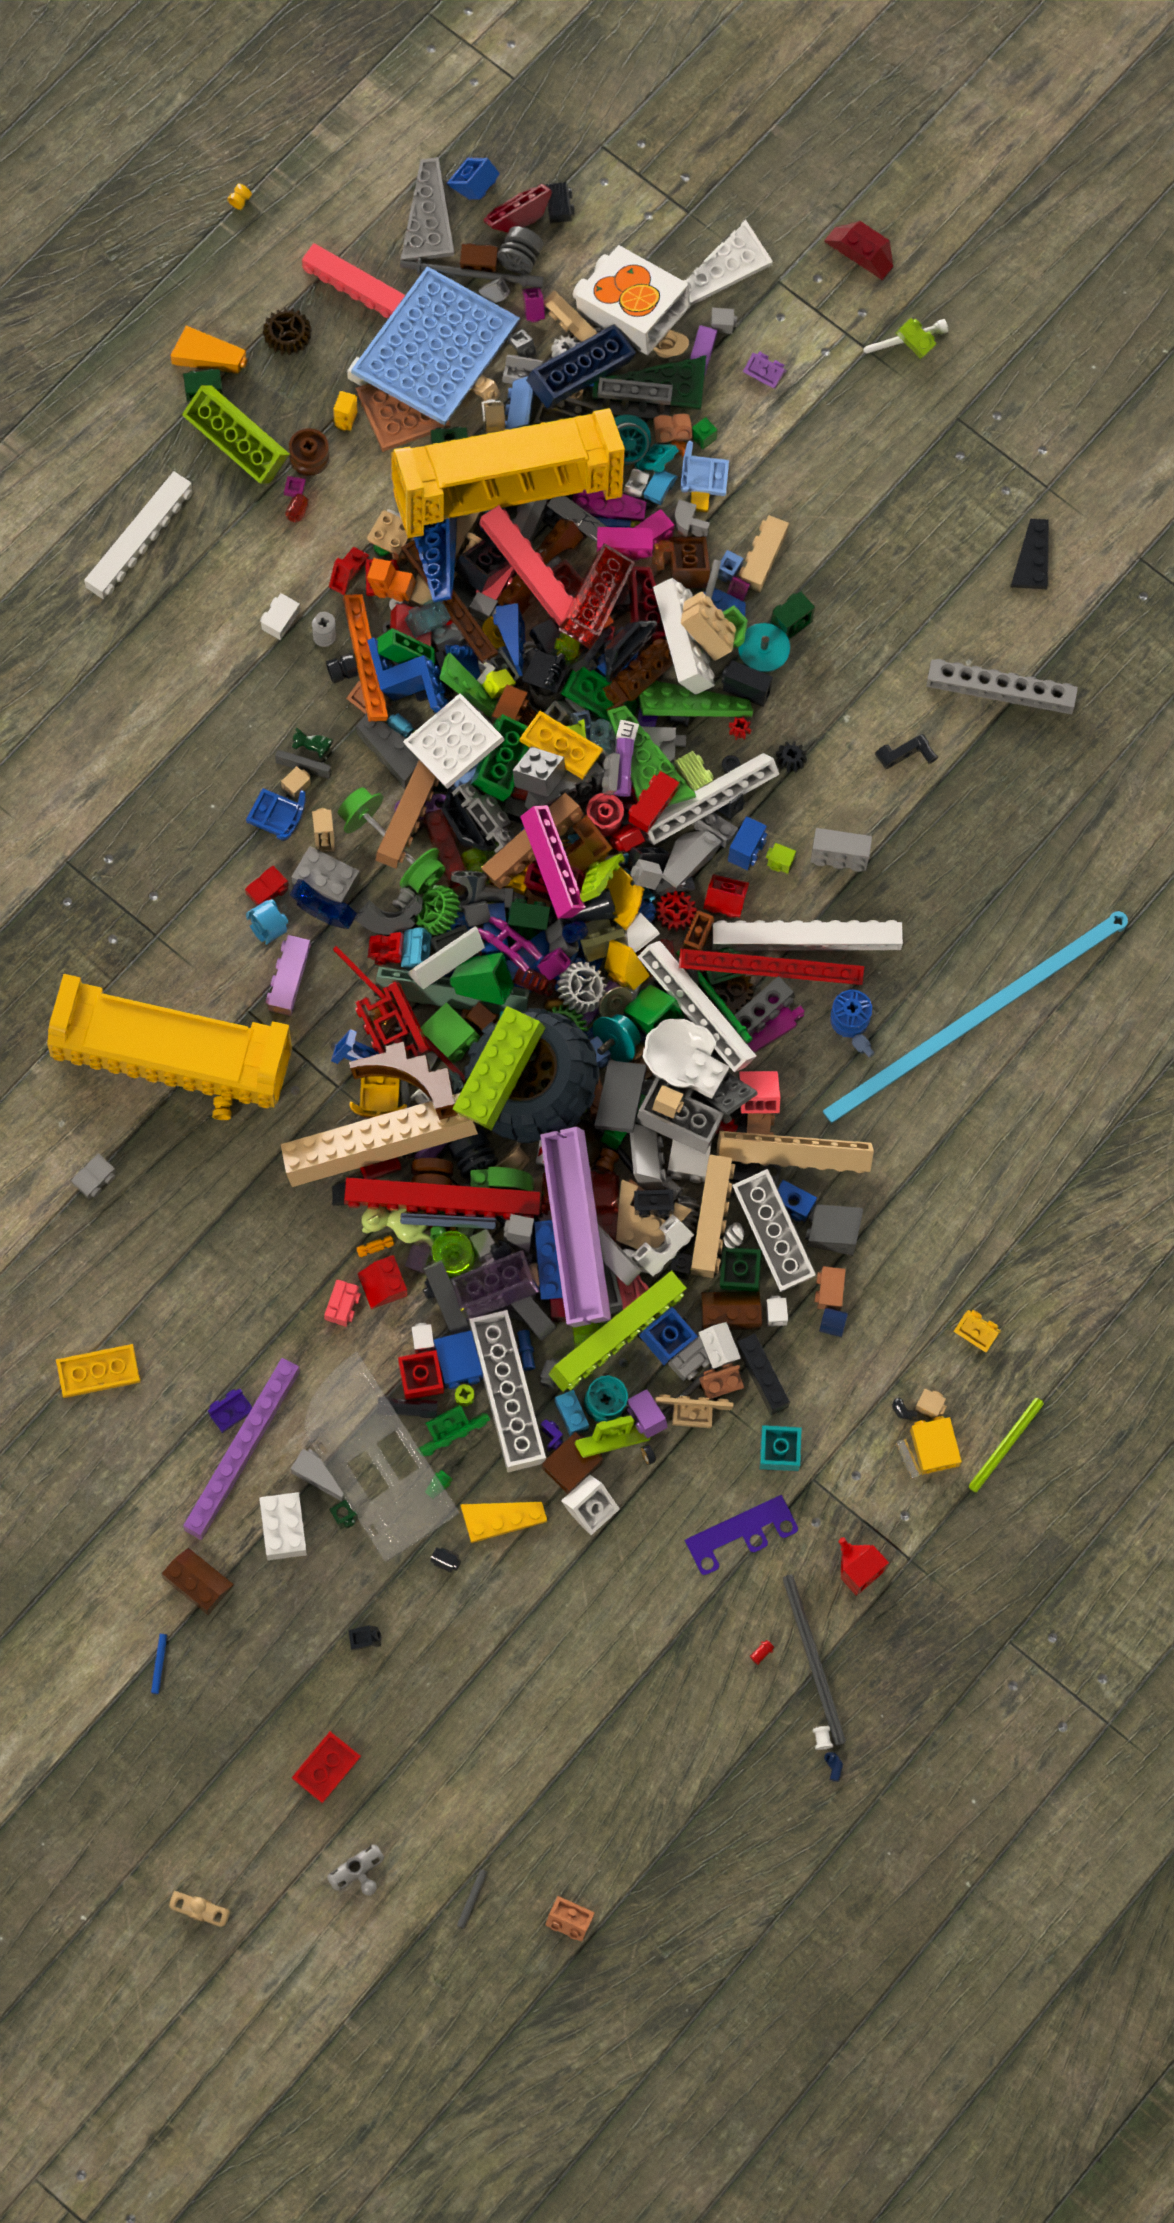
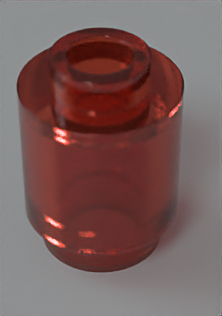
[285,494,309,522]

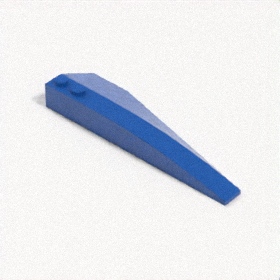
[413,517,457,602]

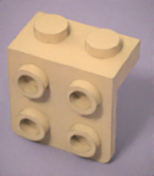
[367,511,414,564]

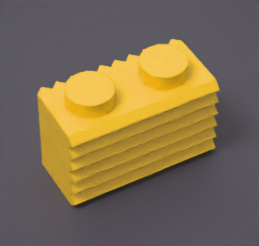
[333,391,358,431]

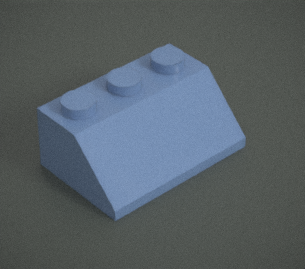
[505,376,535,430]

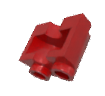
[367,932,404,965]

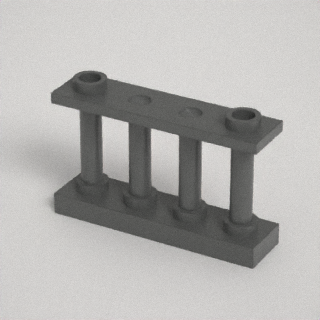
[597,378,673,420]

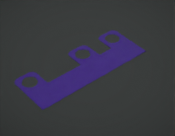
[685,1495,798,1575]

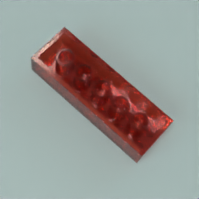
[558,543,635,649]

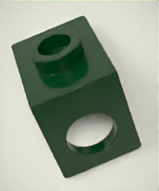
[329,1500,358,1529]

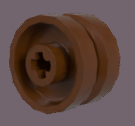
[289,428,329,476]
[411,1158,453,1185]

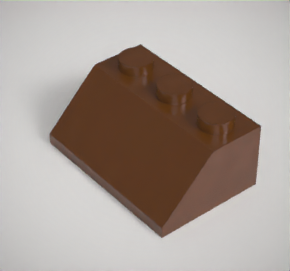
[701,1291,762,1331]
[161,1548,234,1615]

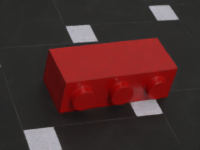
[628,771,679,833]

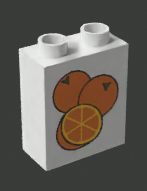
[573,245,691,355]

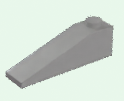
[662,831,722,888]

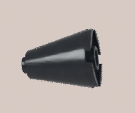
[566,886,618,923]

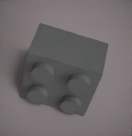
[513,746,566,797]

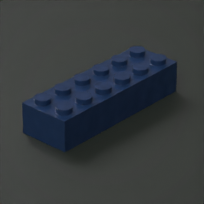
[526,324,636,409]

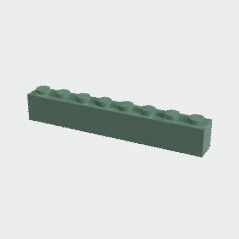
[374,967,530,1014]

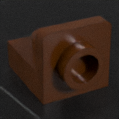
[603,681,628,711]

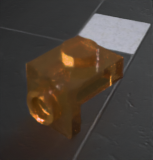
[651,540,674,570]

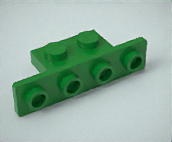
[416,1405,491,1457]

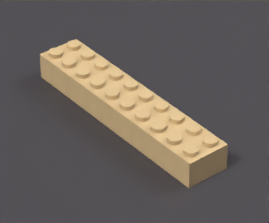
[281,1093,478,1187]

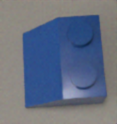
[446,158,500,200]

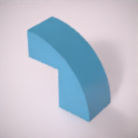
[644,470,677,505]

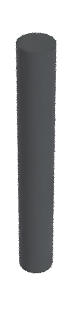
[457,1869,488,1929]

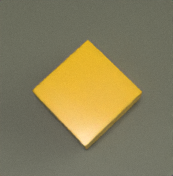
[690,491,710,512]

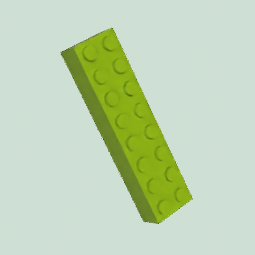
[548,1271,687,1392]

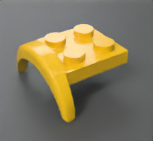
[350,1076,407,1118]

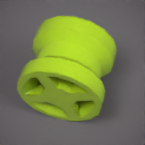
[455,1384,474,1407]

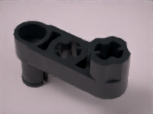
[875,734,938,769]

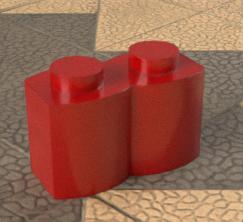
[608,824,645,853]
[245,865,289,906]

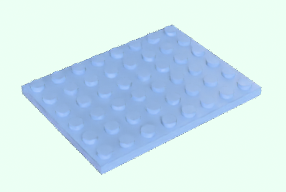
[351,266,520,426]

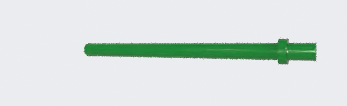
[676,950,753,1043]

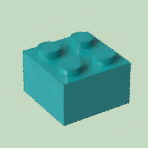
[759,1425,802,1471]

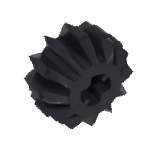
[775,741,807,773]

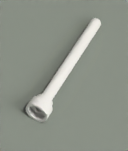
[864,319,948,353]

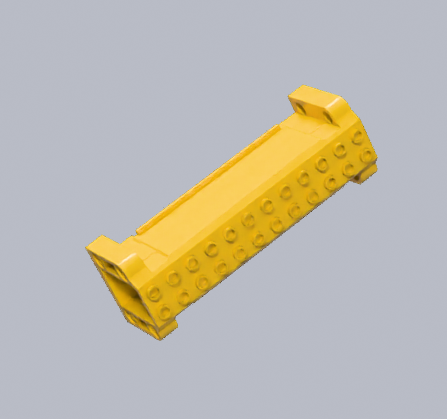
[391,408,625,538]
[47,974,292,1108]

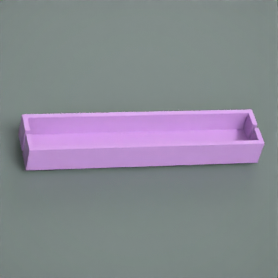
[540,1127,611,1327]

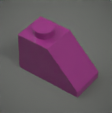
[522,288,545,322]

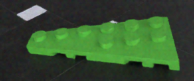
[637,681,753,717]
[607,706,696,806]

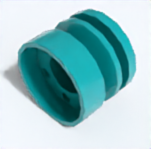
[584,1375,628,1422]

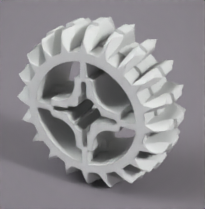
[557,962,607,1014]

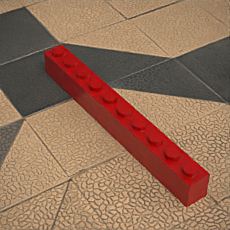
[344,1178,540,1219]

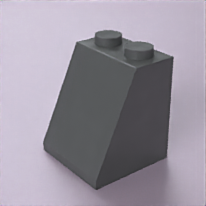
[805,1205,863,1256]

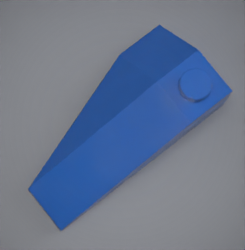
[493,604,526,676]

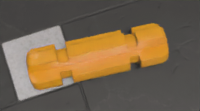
[356,1235,394,1257]

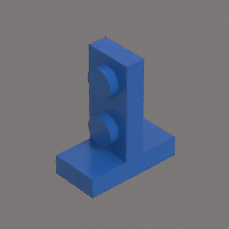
[331,1029,379,1064]

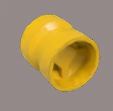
[227,184,252,210]
[212,1096,233,1120]

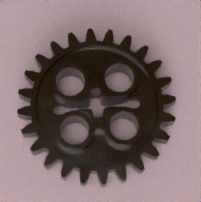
[697,970,754,1020]

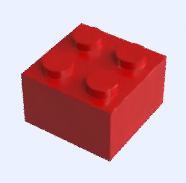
[398,1350,444,1400]

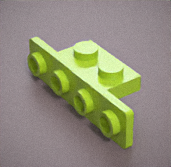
[575,1415,651,1458]

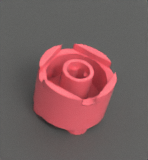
[585,793,624,837]

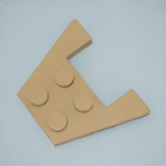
[616,1179,692,1250]

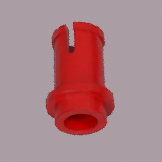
[749,1640,774,1665]

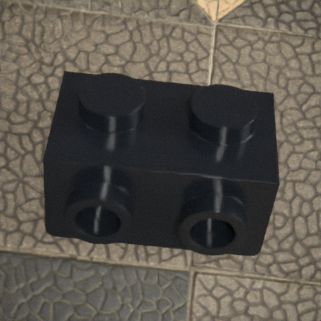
[634,1190,674,1218]

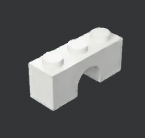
[632,1214,694,1276]

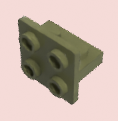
[577,920,625,962]

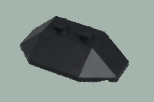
[604,621,657,683]
[441,787,497,851]

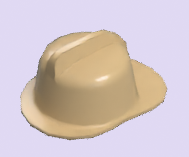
[653,330,689,358]
[493,1142,529,1170]

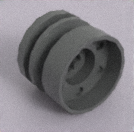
[497,227,544,274]

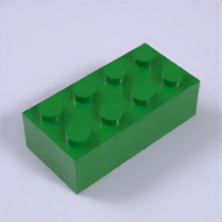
[470,714,529,801]

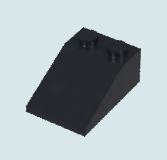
[455,536,512,593]

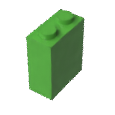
[421,1002,481,1064]

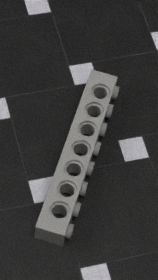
[926,659,1078,714]

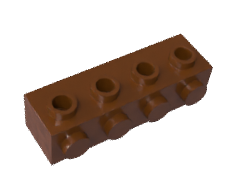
[612,639,673,701]

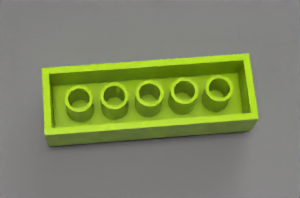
[182,385,290,484]
[452,1006,546,1130]

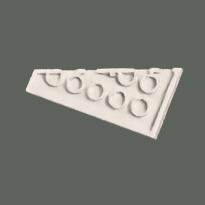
[684,219,773,305]

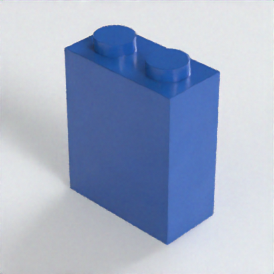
[433,1330,483,1390]

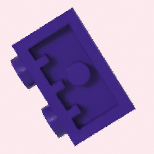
[208,1388,253,1433]

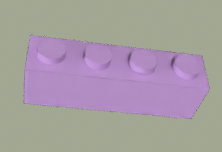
[266,935,311,1016]

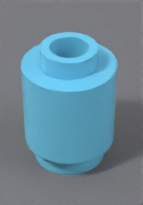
[386,713,415,739]

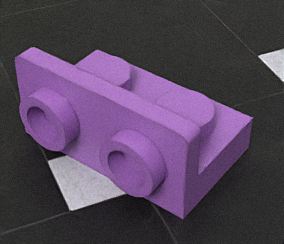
[743,351,787,389]

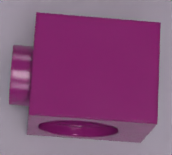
[537,947,571,981]

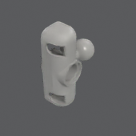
[327,1844,384,1896]

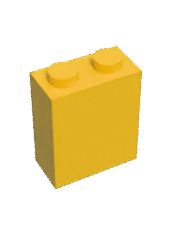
[910,1416,962,1475]

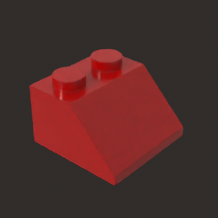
[703,874,749,918]
[357,1255,407,1309]

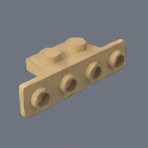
[544,291,598,342]
[654,1394,734,1428]

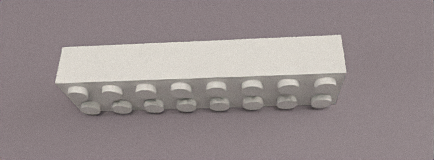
[469,1310,546,1473]

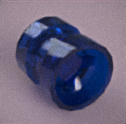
[562,921,588,943]

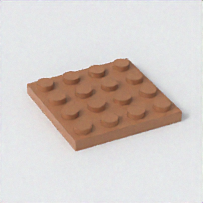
[356,383,450,452]

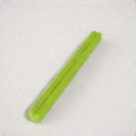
[969,1398,1044,1493]

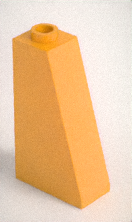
[171,326,248,374]

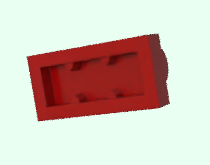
[329,547,369,595]

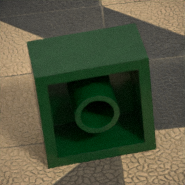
[771,591,815,640]
[507,898,550,930]
[720,1247,762,1292]

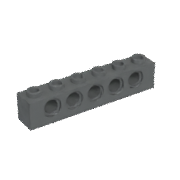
[711,976,795,1063]

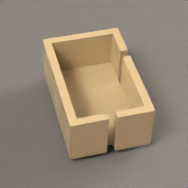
[681,591,736,661]

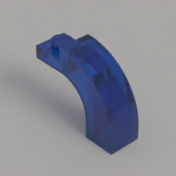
[289,879,357,929]

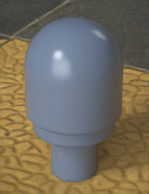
[852,1034,875,1058]

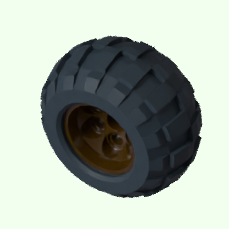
[465,1009,599,1143]

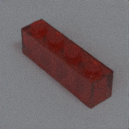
[424,809,466,888]

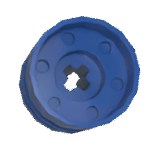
[830,989,872,1038]

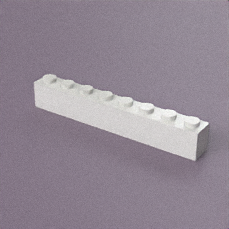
[84,471,193,600]
[640,753,779,845]
[638,941,756,1072]

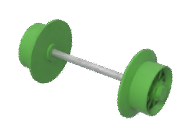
[338,787,446,894]

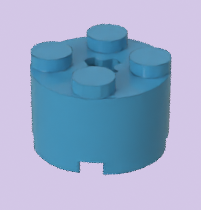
[246,899,289,945]

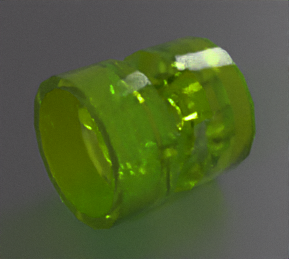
[461,849,487,873]

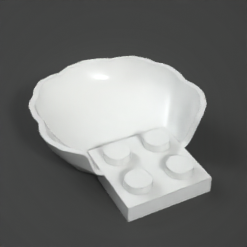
[643,1019,730,1099]

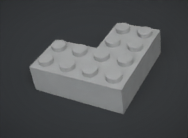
[636,1077,724,1154]

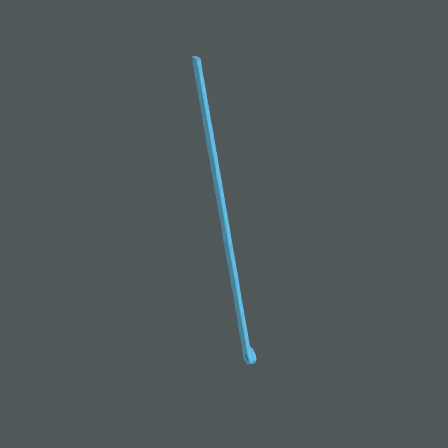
[823,911,1128,1124]

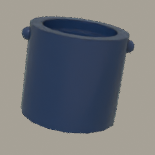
[819,1307,848,1338]

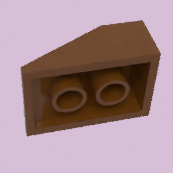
[669,537,710,589]

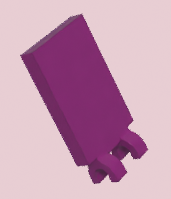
[742,997,805,1053]

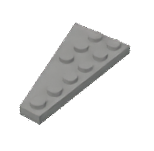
[401,157,454,261]

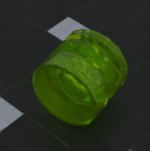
[432,1231,475,1279]

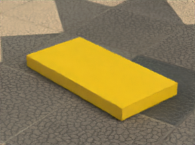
[519,711,603,780]
[56,1344,141,1398]

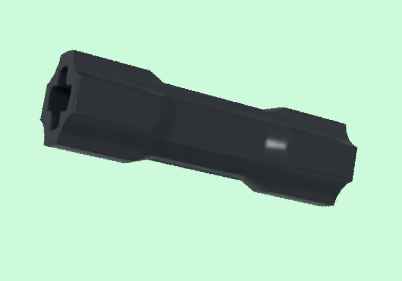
[377,1397,437,1418]

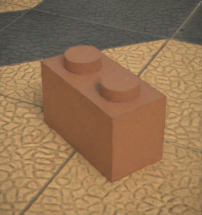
[814,1266,846,1311]

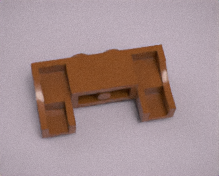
[529,815,613,871]

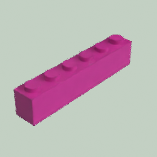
[520,805,586,919]

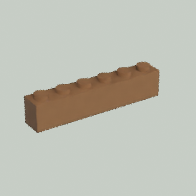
[375,760,440,869]
[481,793,584,889]

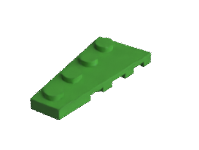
[440,652,498,719]

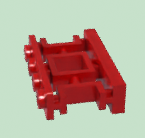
[355,981,432,1057]

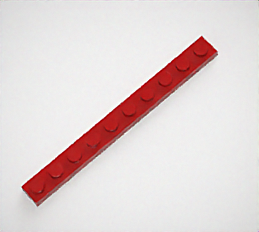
[678,949,864,985]

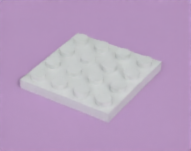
[403,694,504,789]

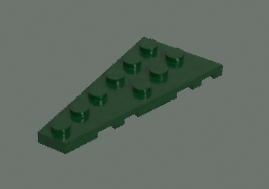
[592,355,706,410]

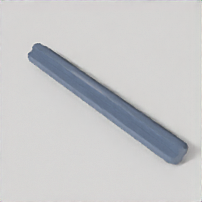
[400,1213,496,1229]

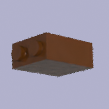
[541,1432,603,1494]

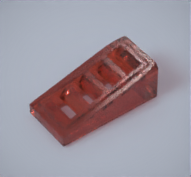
[513,967,557,997]

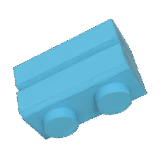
[401,927,432,971]

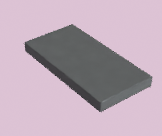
[595,1061,647,1133]

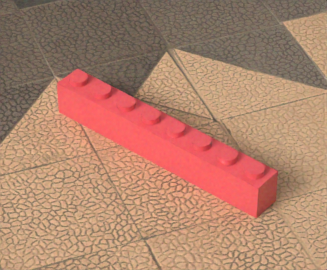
[480,505,587,638]

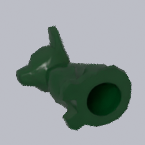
[292,728,333,759]

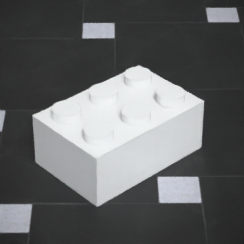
[259,1492,307,1560]

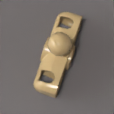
[169,1891,231,1927]

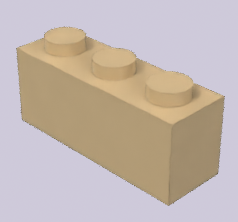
[312,808,335,853]

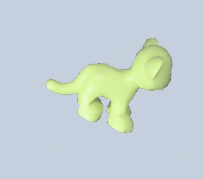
[362,1207,437,1250]

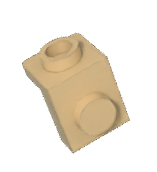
[471,375,501,401]

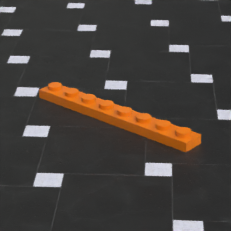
[343,594,388,721]

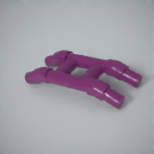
[478,917,543,972]

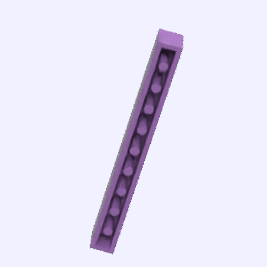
[183,1358,300,1540]

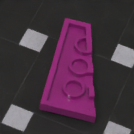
[572,489,646,522]

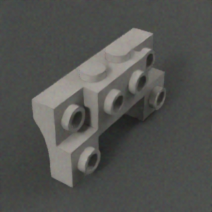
[452,782,515,853]

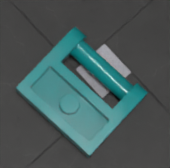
[635,444,679,472]

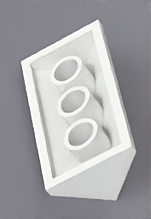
[407,926,485,989]

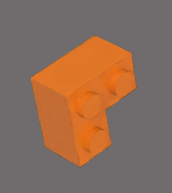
[367,558,416,602]

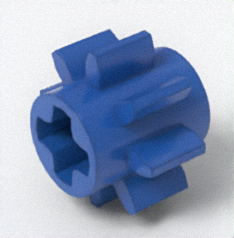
[638,900,656,922]

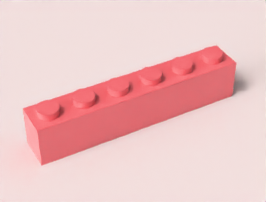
[302,243,405,318]

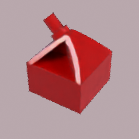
[838,1537,889,1596]

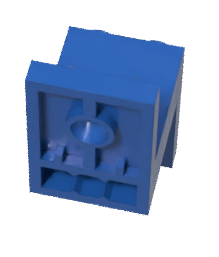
[367,638,449,713]

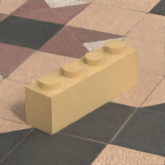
[738,515,789,592]

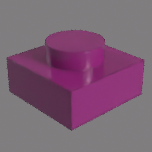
[284,476,306,499]
[727,576,751,601]

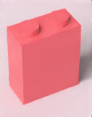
[739,1071,780,1113]

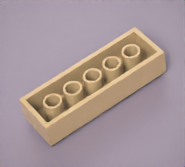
[691,1155,735,1278]

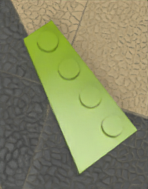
[580,853,625,902]

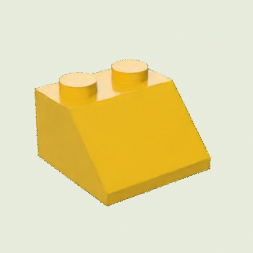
[605,940,650,991]

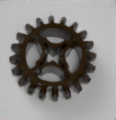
[263,308,312,356]

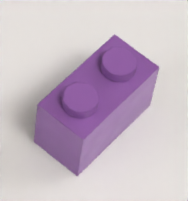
[626,1389,668,1439]

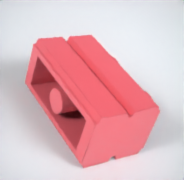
[324,1280,361,1327]

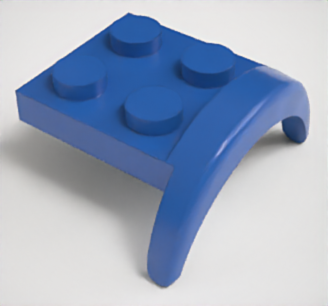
[246,788,306,841]

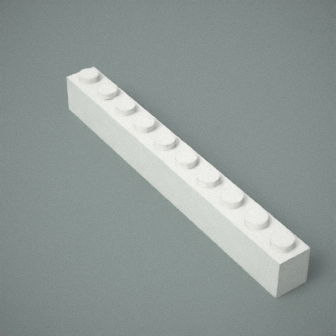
[712,920,903,951]

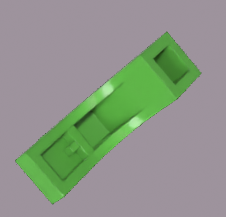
[471,1167,534,1191]

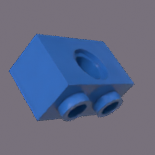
[778,1180,817,1222]

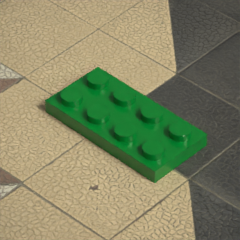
[561,667,639,726]

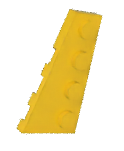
[460,1502,547,1543]

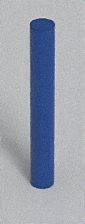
[151,1634,167,1694]

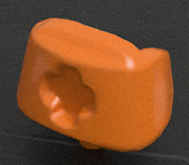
[670,440,687,457]

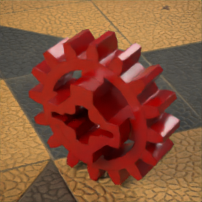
[656,891,697,932]

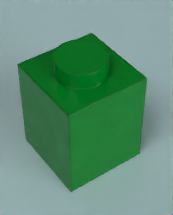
[692,417,718,450]

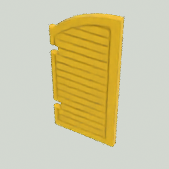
[582,853,644,930]

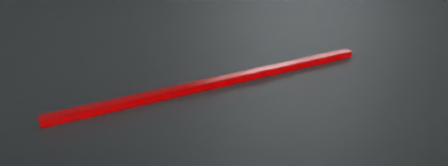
[333,946,465,1083]

